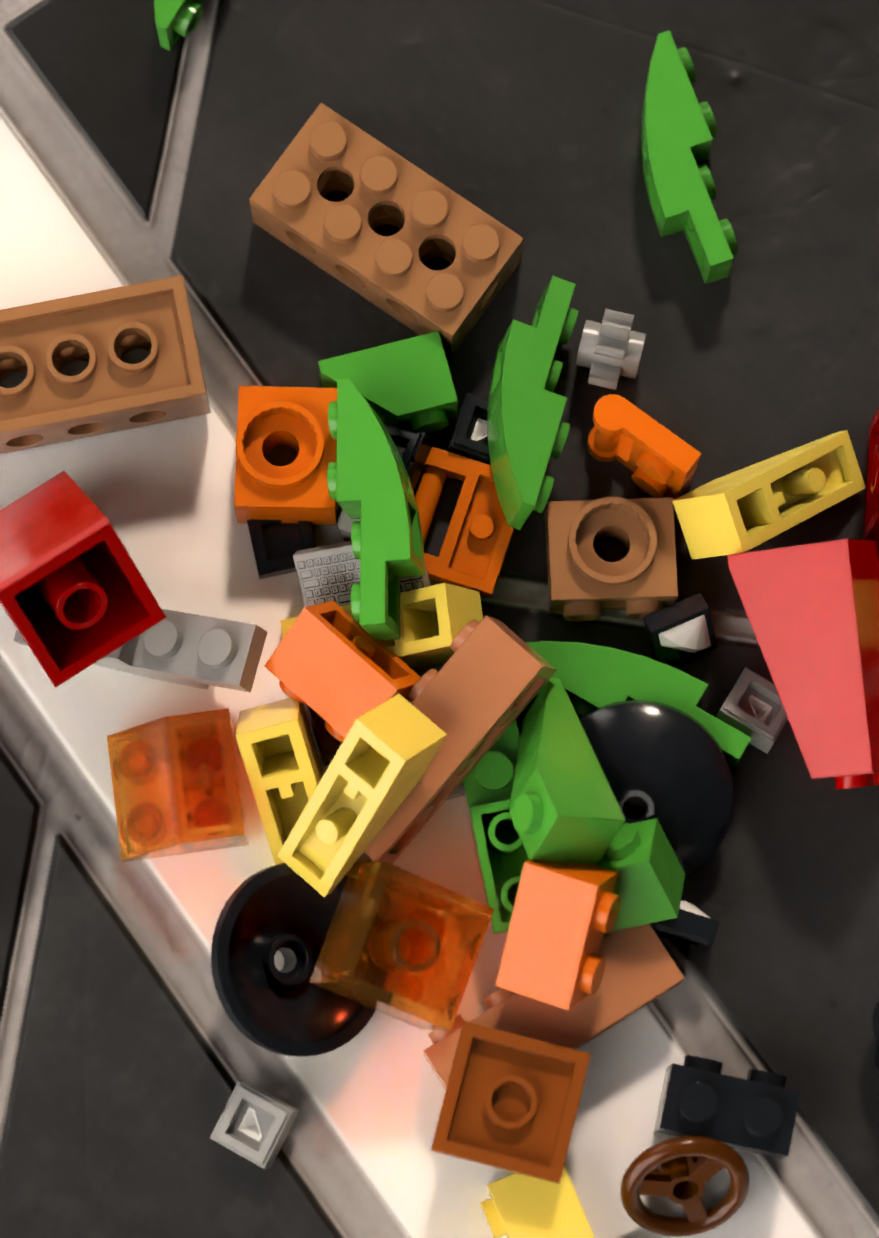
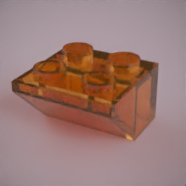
[107,708,249,862]

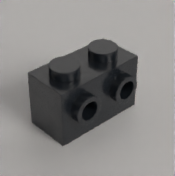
[654,1055,801,1159]

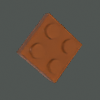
[431,1021,591,1184]

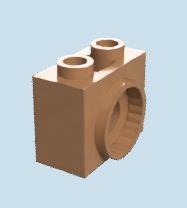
[545,497,678,622]

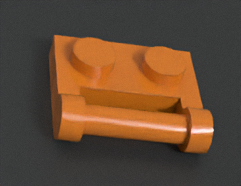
[587,394,702,500]
[415,447,515,599]

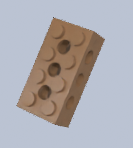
[249,103,524,357]
[0,275,211,454]

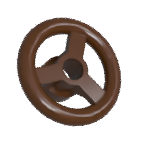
[620,1136,750,1236]

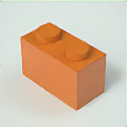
[264,600,421,742]
[496,859,621,1011]

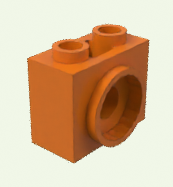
[234,386,339,525]

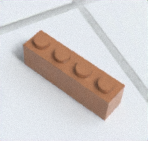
[364,616,557,864]
[424,924,685,1090]

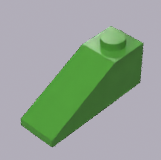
[509,678,625,864]

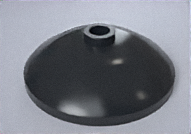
[579,700,734,877]
[211,863,388,1057]

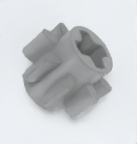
[575,309,646,390]

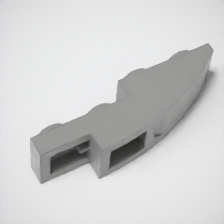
[13,609,267,693]

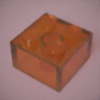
[309,860,494,1031]

